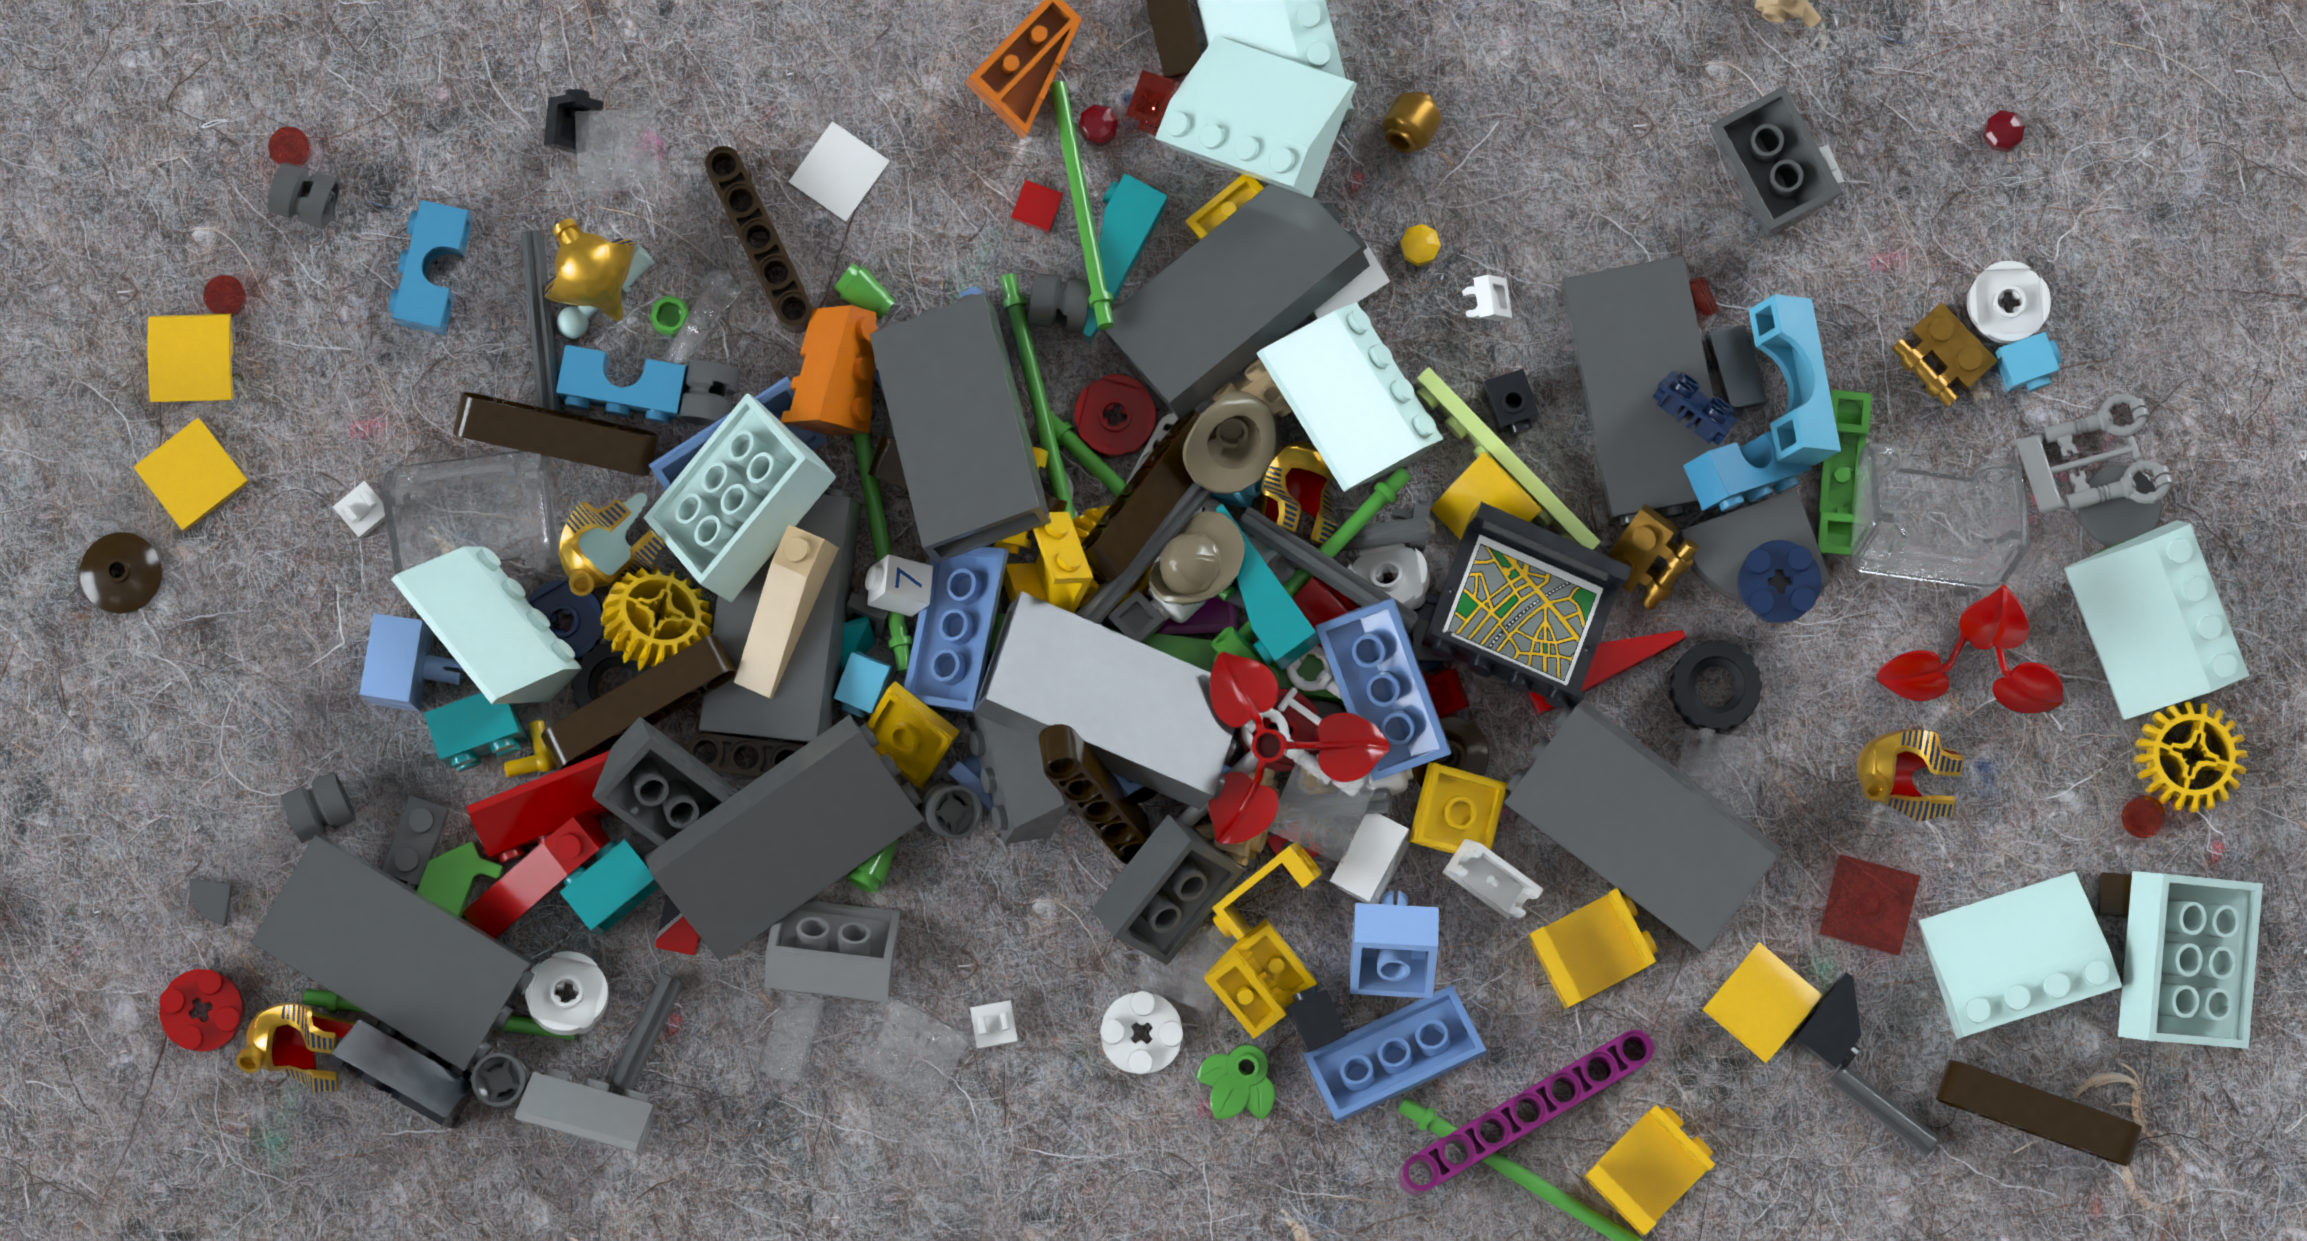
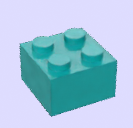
[423,692,528,772]
[560,839,660,937]

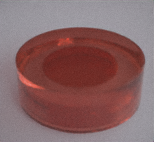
[268,127,311,166]
[203,275,247,317]
[1689,275,1719,318]
[2121,795,2166,838]

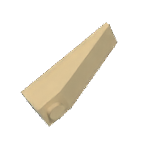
[734,524,839,699]

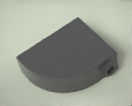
[1677,489,1831,603]

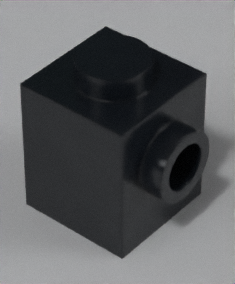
[1482,369,1539,436]
[1287,986,1346,1053]

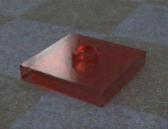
[1818,854,1920,957]

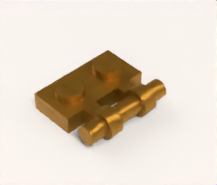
[1891,302,1998,408]
[1607,504,1699,610]

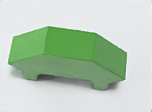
[417,841,505,918]

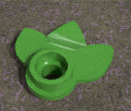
[1196,1044,1275,1120]

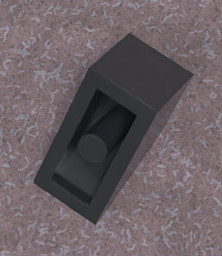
[1792,972,1861,1070]

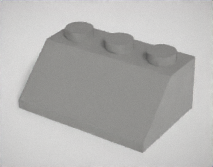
[764,900,901,1002]
[514,1067,657,1154]

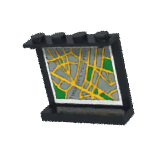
[1421,501,1632,709]

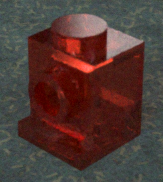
[1125,70,1181,137]

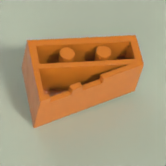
[965,0,1082,140]
[780,305,877,436]

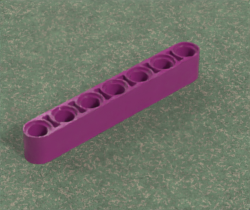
[1398,1030,1654,1196]

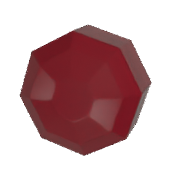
[1078,104,1118,147]
[1983,110,2025,152]

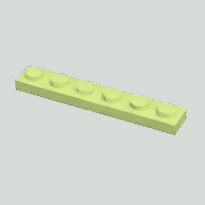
[1415,367,1601,551]

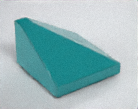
[840,616,876,671]

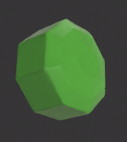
[649,295,693,338]

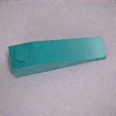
[1083,173,1168,345]
[1216,504,1321,671]

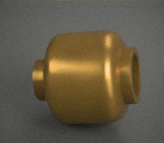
[1382,91,1442,153]

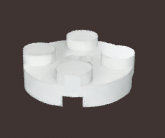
[1967,261,2051,344]
[1348,543,1430,609]
[524,951,609,1035]
[1100,991,1183,1075]

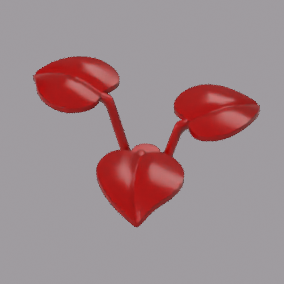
[1876,584,2064,714]
[1208,652,1390,844]

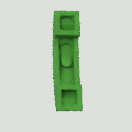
[1817,390,1872,557]

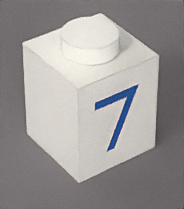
[865,554,933,617]

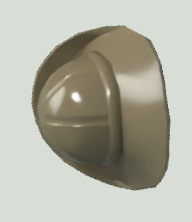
[1182,391,1277,494]
[1148,511,1244,606]

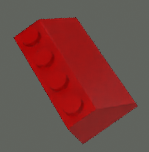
[465,751,619,863]

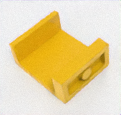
[1003,512,1093,614]
[1212,841,1323,941]
[1527,888,1658,1010]
[1582,1105,1716,1236]

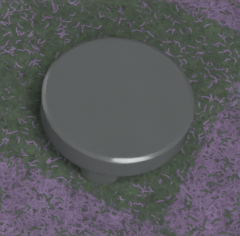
[2077,465,2162,547]

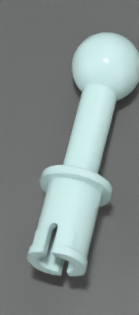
[556,244,655,339]

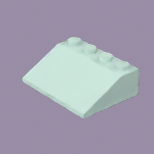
[1196,0,1353,122]
[1155,35,1357,198]
[1256,302,1443,492]
[644,393,836,603]
[2064,520,2249,720]
[391,546,582,704]
[2118,871,2263,1049]
[1917,872,2122,1039]

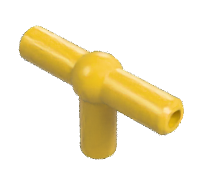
[503,720,556,778]

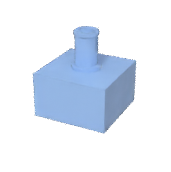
[359,613,464,712]
[1350,891,1439,998]

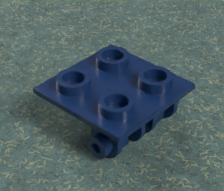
[1652,371,1738,446]

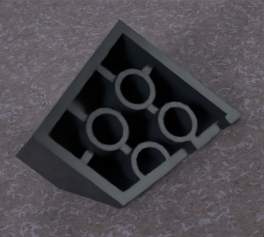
[327,1019,474,1129]

